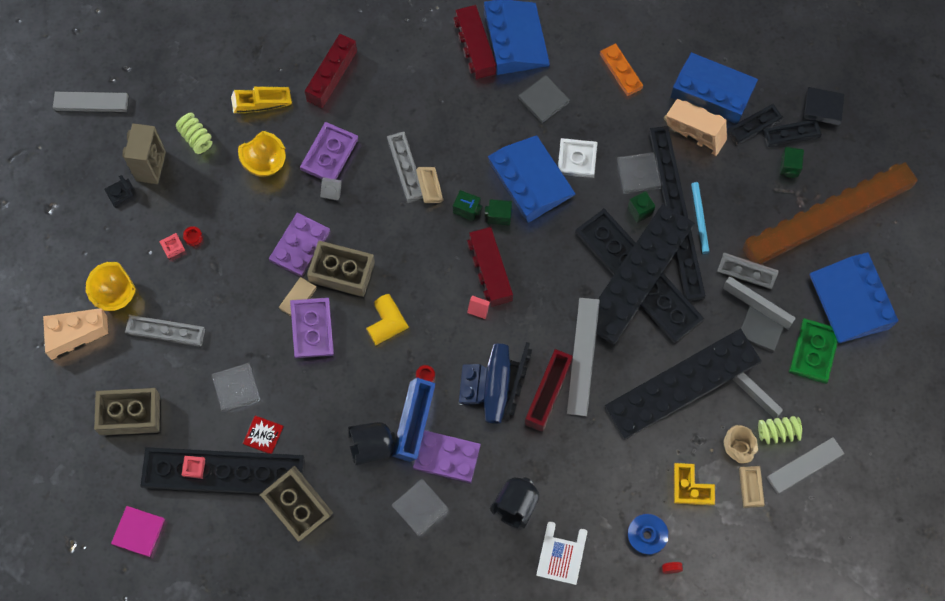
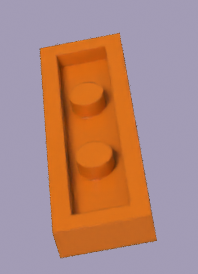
[600,43,643,96]

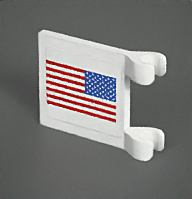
[536,522,587,585]

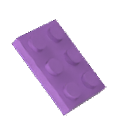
[300,122,358,179]
[269,213,330,277]
[290,298,334,358]
[413,430,481,483]

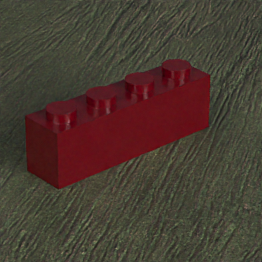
[453,5,496,80]
[305,34,357,108]
[467,227,513,307]
[525,349,573,432]

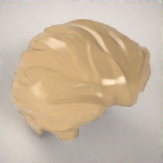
[724,425,758,463]

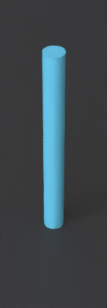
[691,182,710,254]

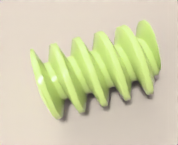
[176,113,212,154]
[758,416,802,444]

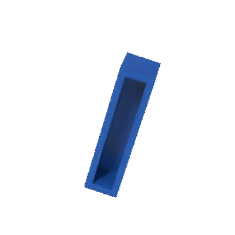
[391,378,436,462]

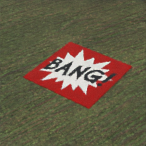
[243,415,284,454]

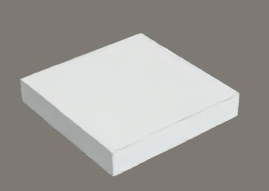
[558,138,597,178]

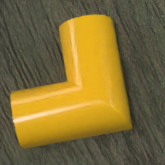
[366,294,409,346]
[674,463,715,505]

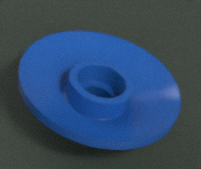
[628,514,668,555]

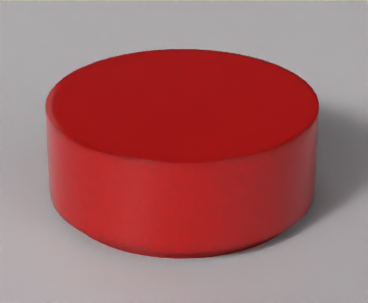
[183,226,203,246]
[416,365,435,382]
[662,562,683,574]

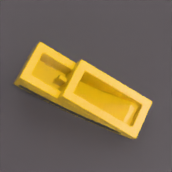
[231,87,292,113]

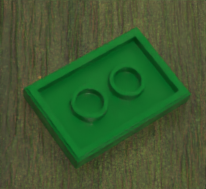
[789,318,838,384]

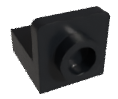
[104,175,134,206]

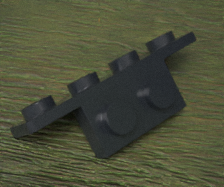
[505,342,532,420]

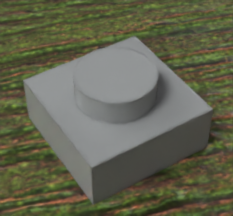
[320,177,342,200]

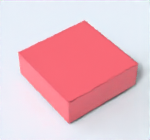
[159,233,185,259]
[467,296,490,319]
[182,456,206,479]

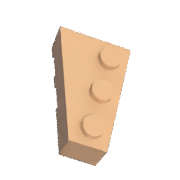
[666,99,727,156]
[43,308,108,360]

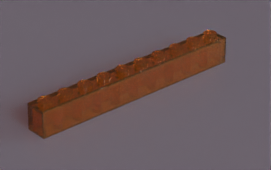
[743,162,918,265]

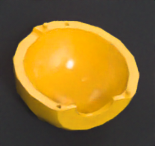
[238,131,286,177]
[86,262,136,311]

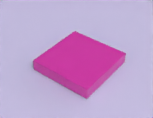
[111,506,165,557]

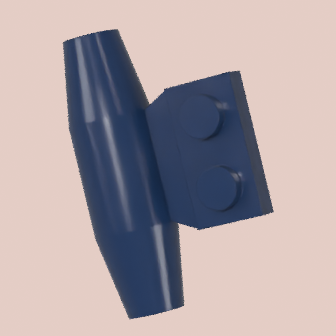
[459,343,510,424]

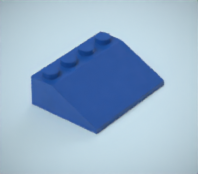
[484,0,550,75]
[670,52,758,124]
[488,135,576,223]
[809,252,899,343]

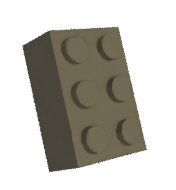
[122,123,166,184]
[307,240,375,297]
[94,388,160,435]
[260,466,333,542]

